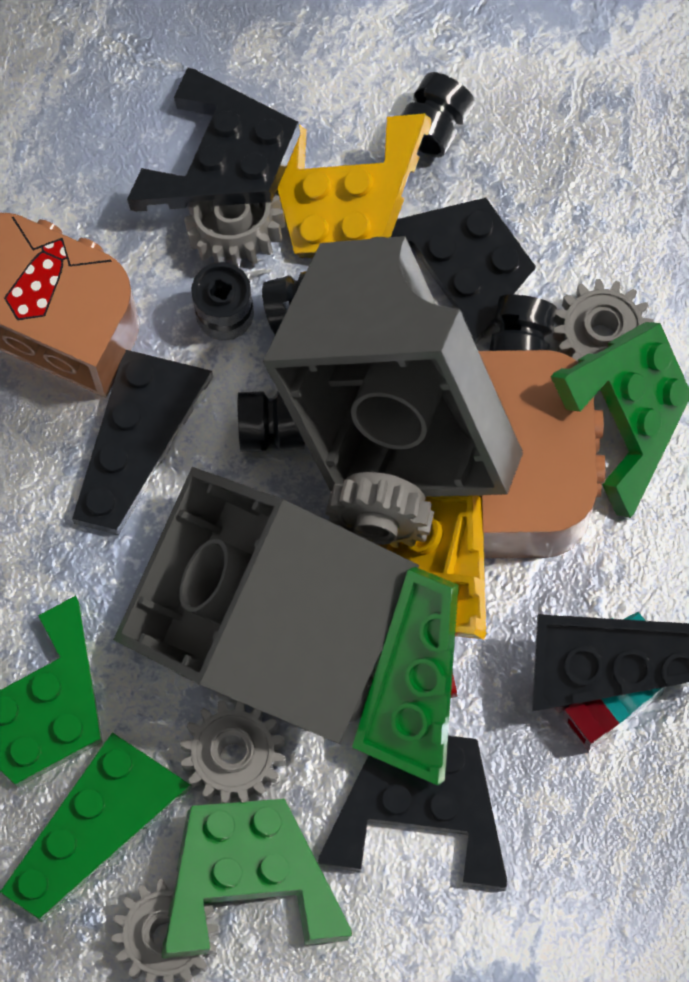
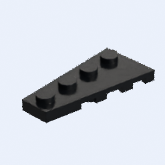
[72,350,213,535]
[532,614,689,712]

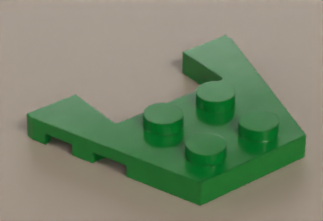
[551,322,689,518]
[0,595,103,788]
[162,799,352,958]

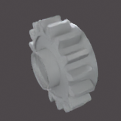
[184,195,286,267]
[552,279,654,362]
[325,472,434,548]
[180,700,286,803]
[111,879,220,982]

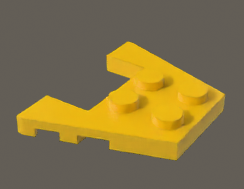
[277,113,431,258]
[379,495,486,640]

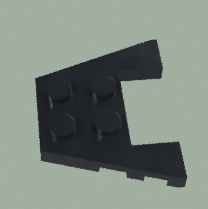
[127,67,301,212]
[391,197,536,345]
[318,735,507,891]

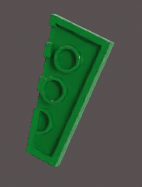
[352,567,459,785]
[0,732,192,921]

